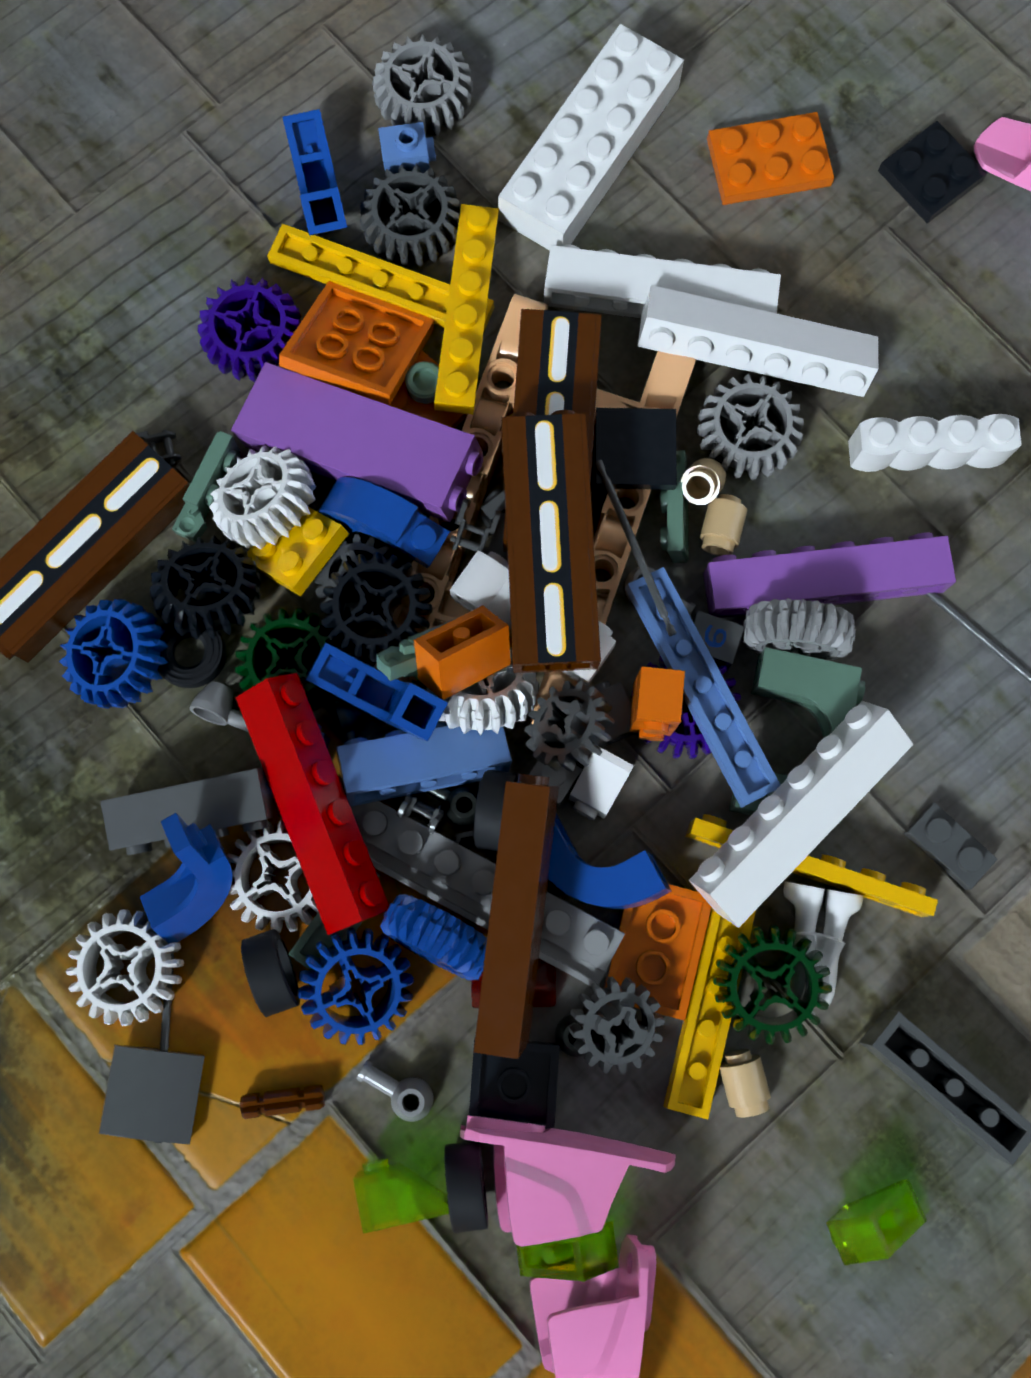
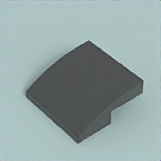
[99,1044,205,1144]

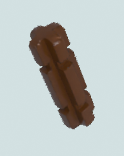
[240,1085,325,1119]

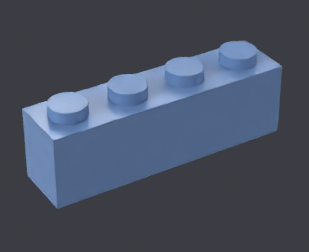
[337,722,512,807]

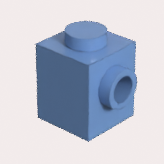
[378,122,436,174]

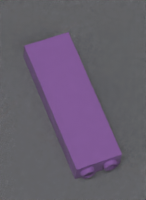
[231,362,483,523]

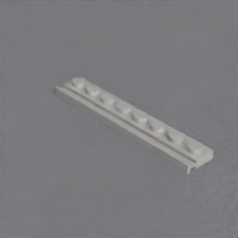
[340,780,625,987]

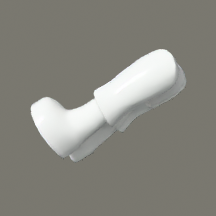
[783,881,863,1008]

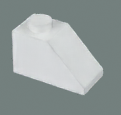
[568,747,634,820]

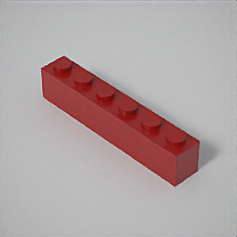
[235,673,389,935]

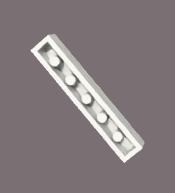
[544,244,781,318]
[638,285,879,397]
[689,701,914,928]

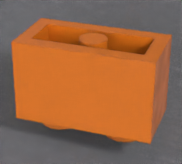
[414,605,511,700]
[629,666,685,741]

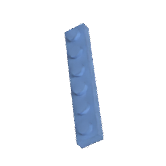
[625,567,780,808]

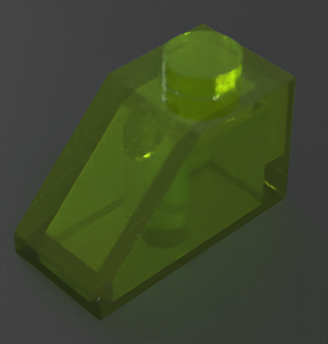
[353,1158,449,1234]
[826,1179,927,1265]
[516,1221,619,1282]

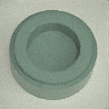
[405,361,439,404]

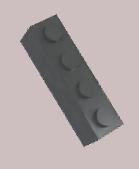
[100,768,281,855]
[859,1009,1031,1166]

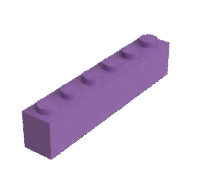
[703,532,956,618]

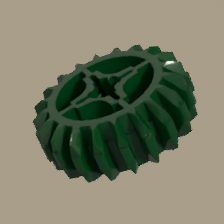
[235,608,341,712]
[713,925,832,1044]

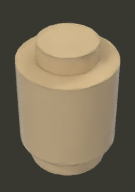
[680,458,726,505]
[700,494,747,556]
[720,1049,771,1118]

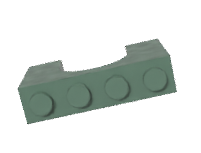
[729,647,865,824]

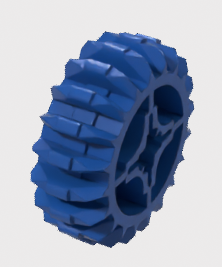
[58,599,169,709]
[380,894,487,980]
[297,927,414,1045]

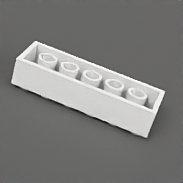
[498,24,684,251]

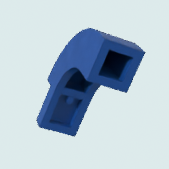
[282,109,347,236]
[318,477,450,568]
[305,643,448,741]
[140,813,232,944]
[548,813,672,909]

